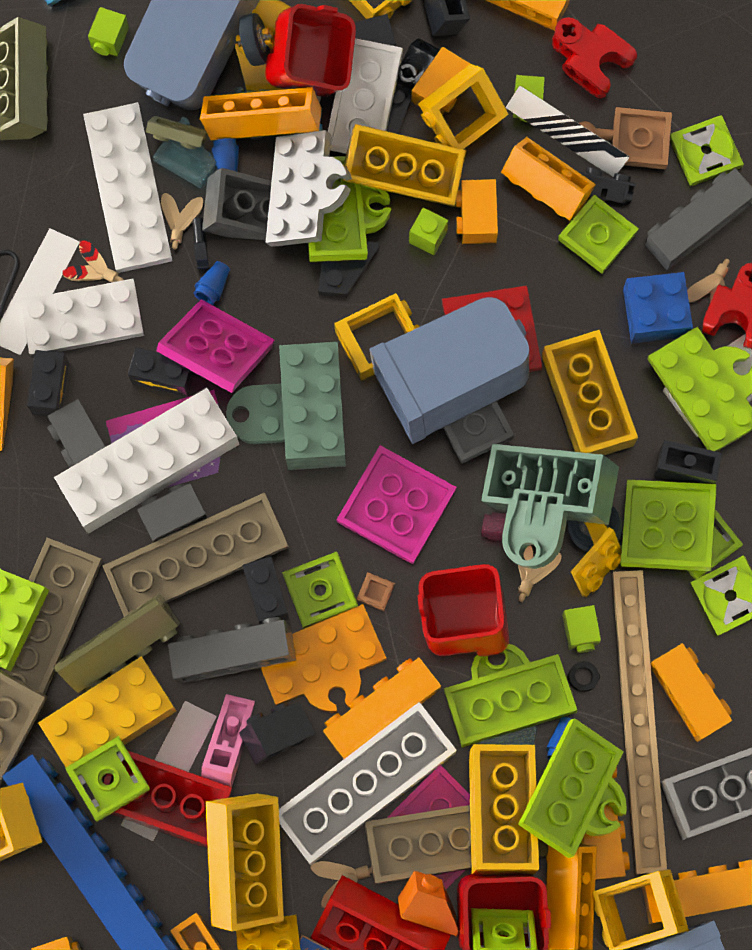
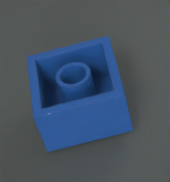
[623,272,693,344]

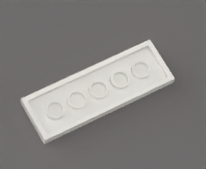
[83,102,173,273]

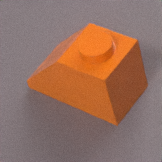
[398,870,459,936]

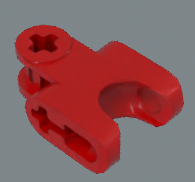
[552,17,637,98]
[702,263,752,349]

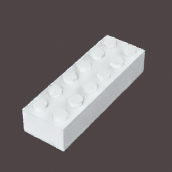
[54,388,239,534]
[279,702,457,865]

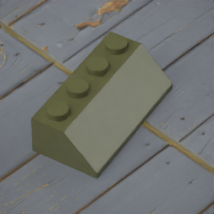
[0,17,48,140]
[54,593,180,693]

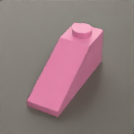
[201,694,255,787]

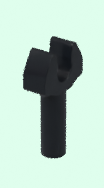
[193,217,209,269]

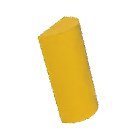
[342,124,466,207]

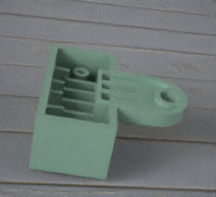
[226,342,346,470]
[481,444,619,569]

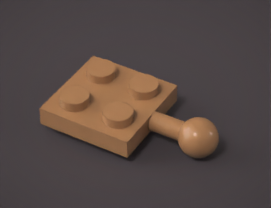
[579,107,672,169]

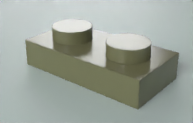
[146,116,208,149]

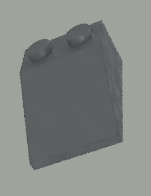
[202,168,272,241]

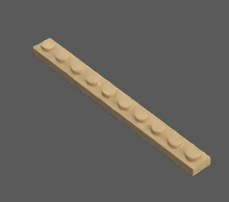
[612,570,667,875]

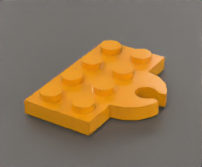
[261,604,387,713]

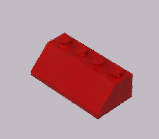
[103,750,232,849]
[310,875,451,950]

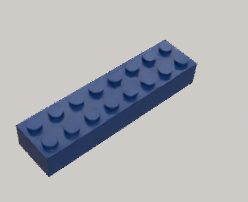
[2,754,181,950]

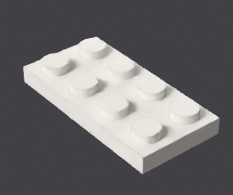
[328,38,403,154]
[20,279,144,357]

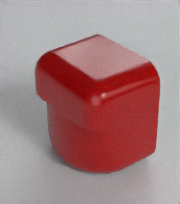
[265,4,356,96]
[418,564,509,657]
[457,874,551,950]

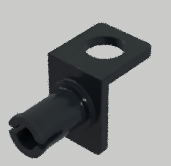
[397,38,440,88]

